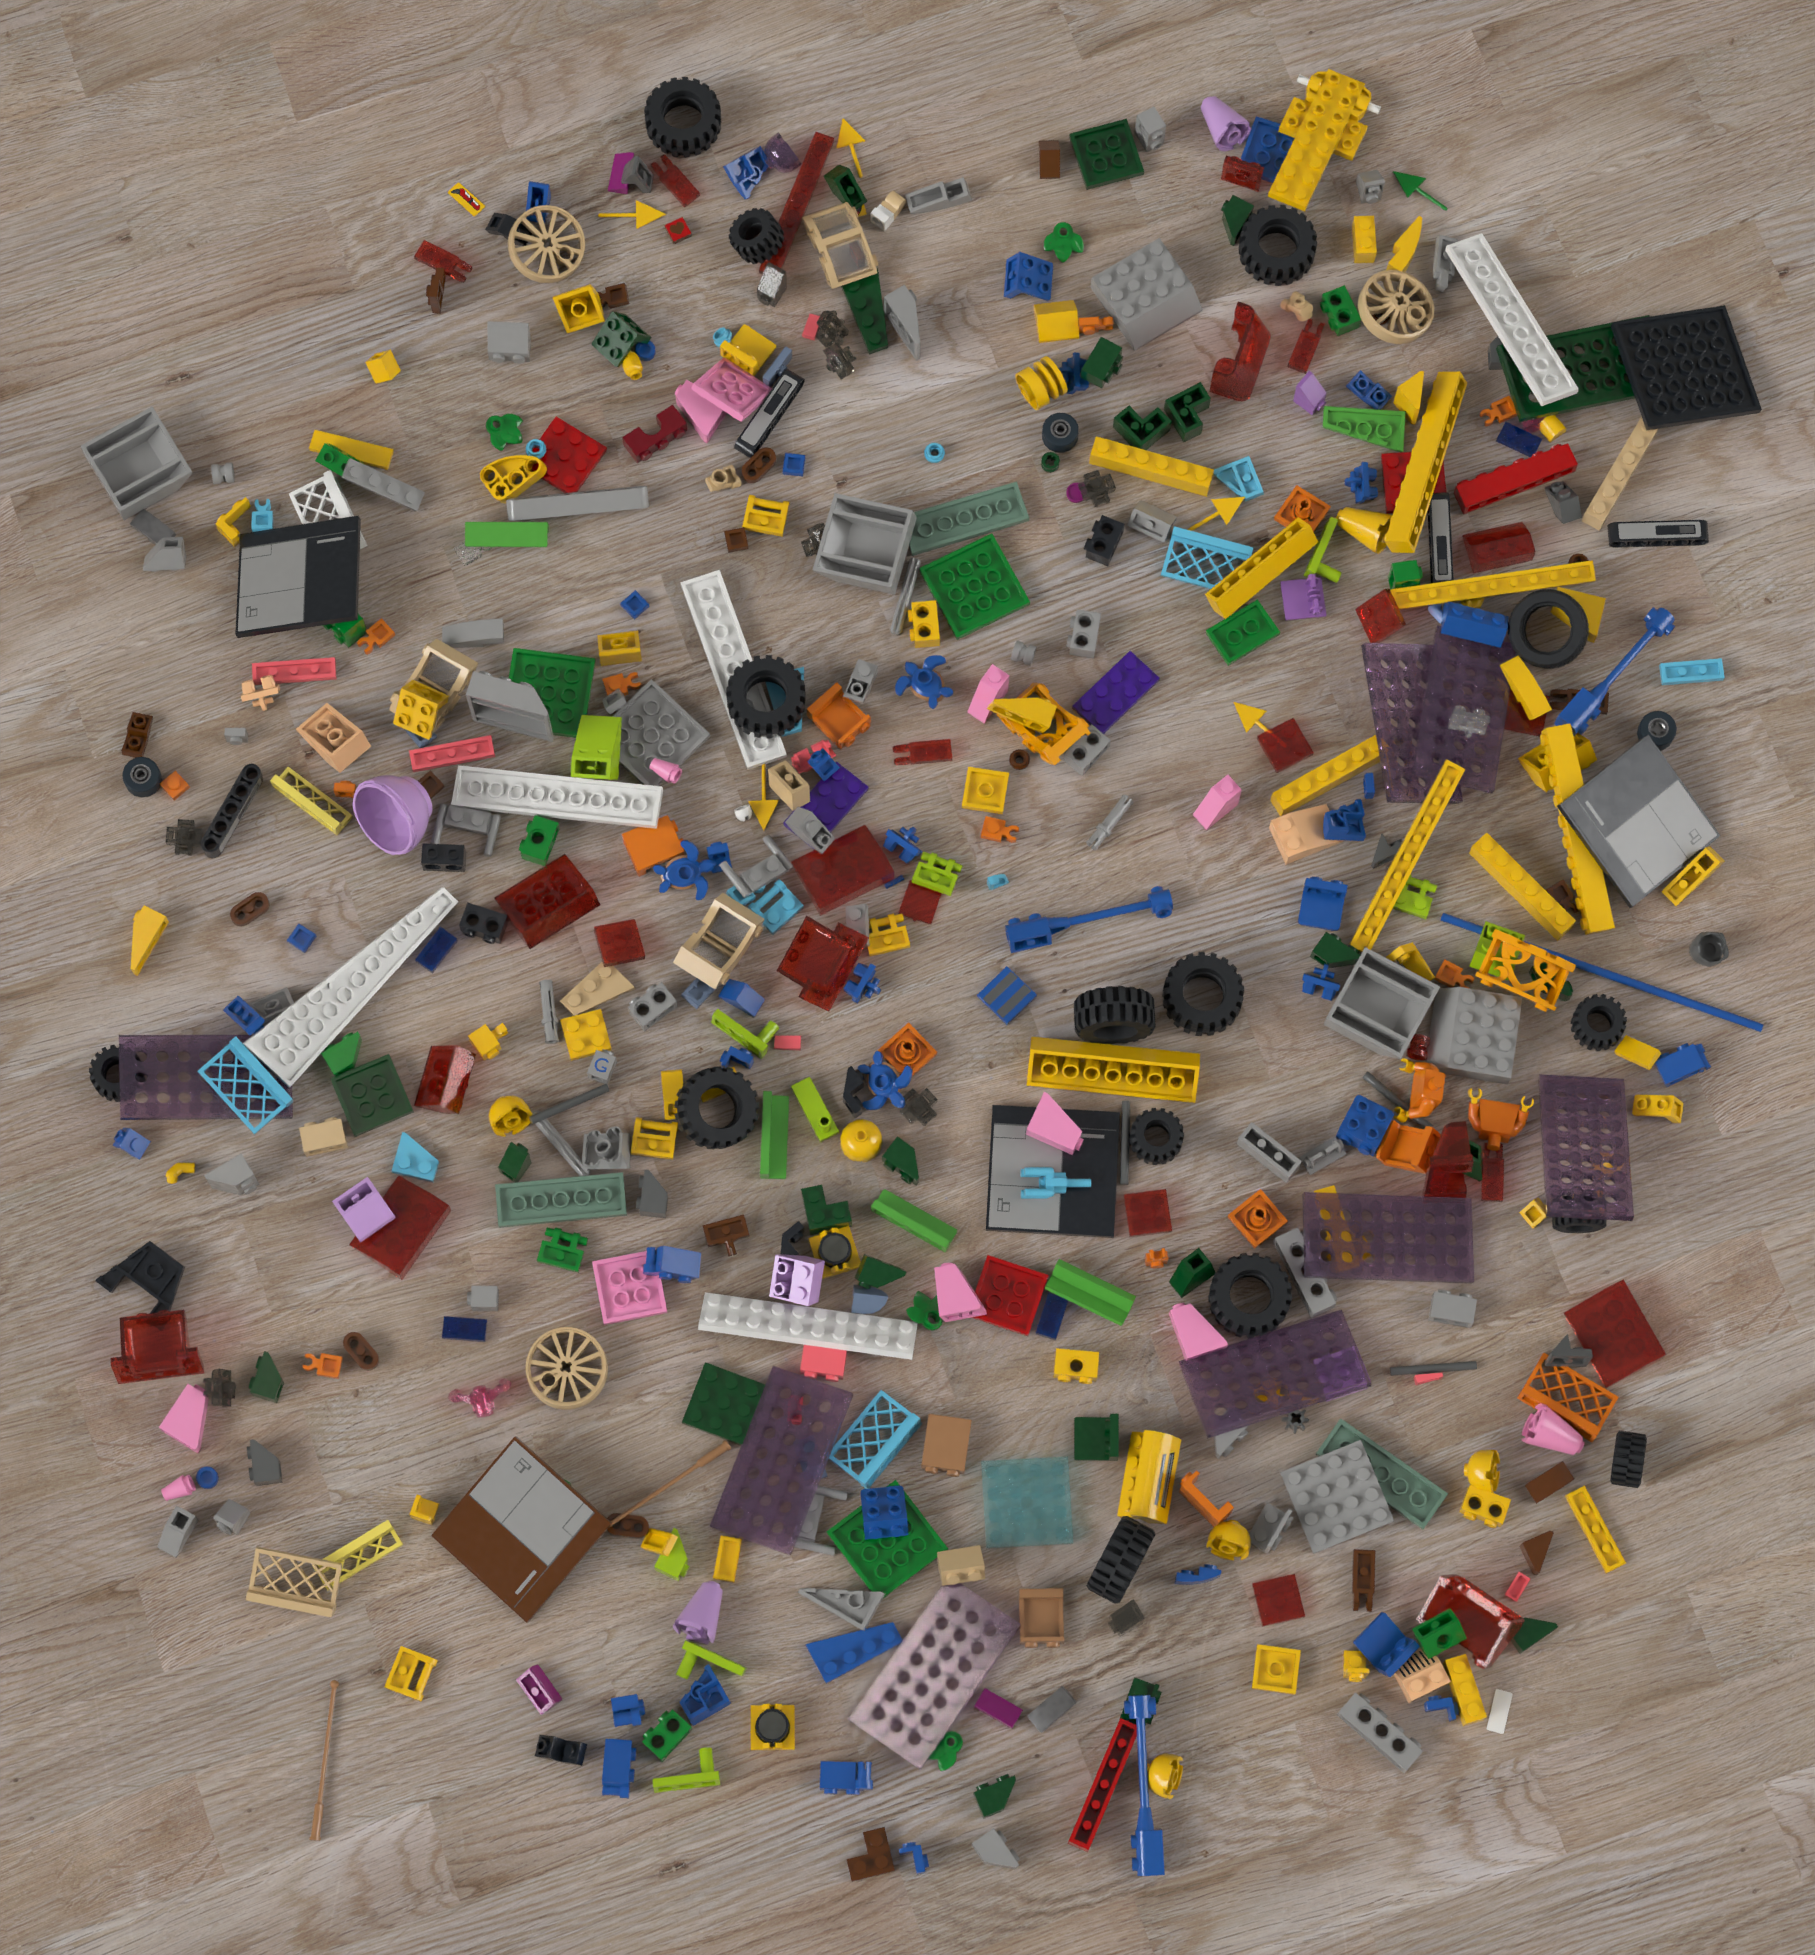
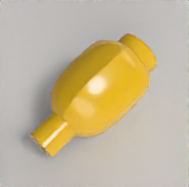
[622,351,643,380]

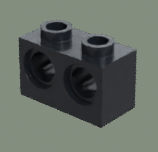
[1084,515,1125,566]
[421,843,466,872]
[459,902,509,944]

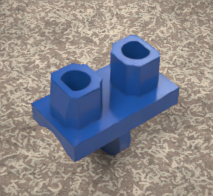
[1059,352,1089,394]
[1344,462,1378,504]
[883,827,923,864]
[844,963,881,1004]
[1302,964,1340,1001]

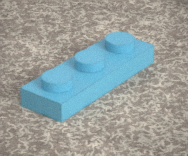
[1659,658,1725,685]

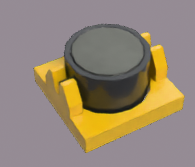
[808,1226,861,1279]
[751,1704,795,1751]

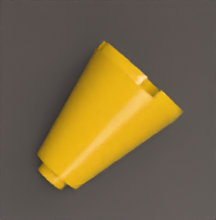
[1336,507,1392,554]

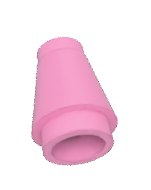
[650,758,682,784]
[161,1475,196,1501]

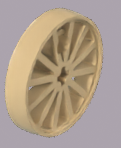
[508,205,585,283]
[1358,270,1434,344]
[525,1327,608,1410]

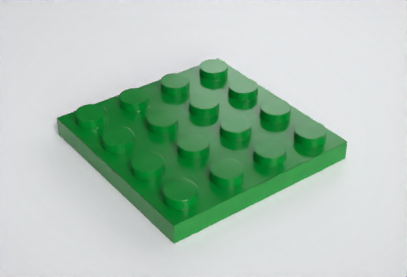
[919,533,1030,640]
[509,648,596,738]
[826,1480,948,1600]

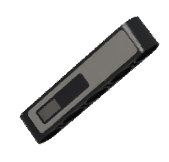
[734,369,805,458]
[1427,492,1454,583]
[1607,520,1709,548]
[201,763,263,859]

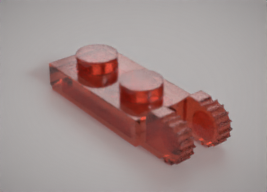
[651,154,700,207]
[414,240,473,283]
[1287,318,1325,374]
[893,739,952,765]
[1481,1143,1504,1202]

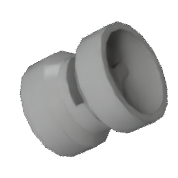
[211,462,235,485]
[1011,641,1037,666]

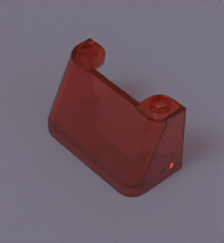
[1209,301,1271,402]
[1416,1574,1525,1669]

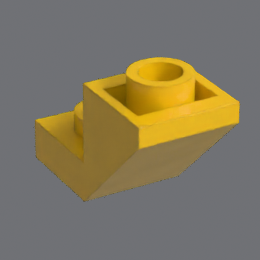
[661,1069,683,1120]

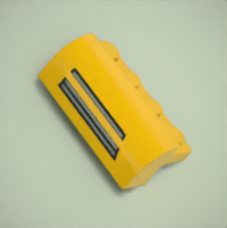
[1117,1430,1181,1524]

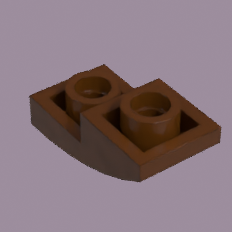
[121,712,153,758]
[1525,1461,1575,1504]

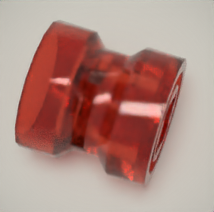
[1406,1034,1431,1061]

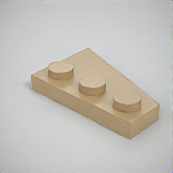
[560,958,635,1016]

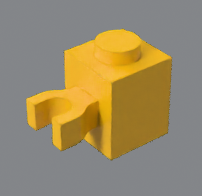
[468,1023,508,1061]

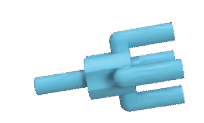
[1020,1167,1091,1199]

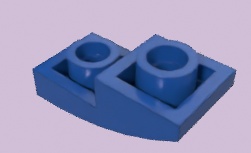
[1346,370,1392,410]
[1175,1564,1221,1585]

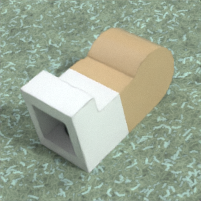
[870,191,907,232]

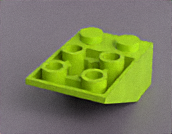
[571,715,622,780]

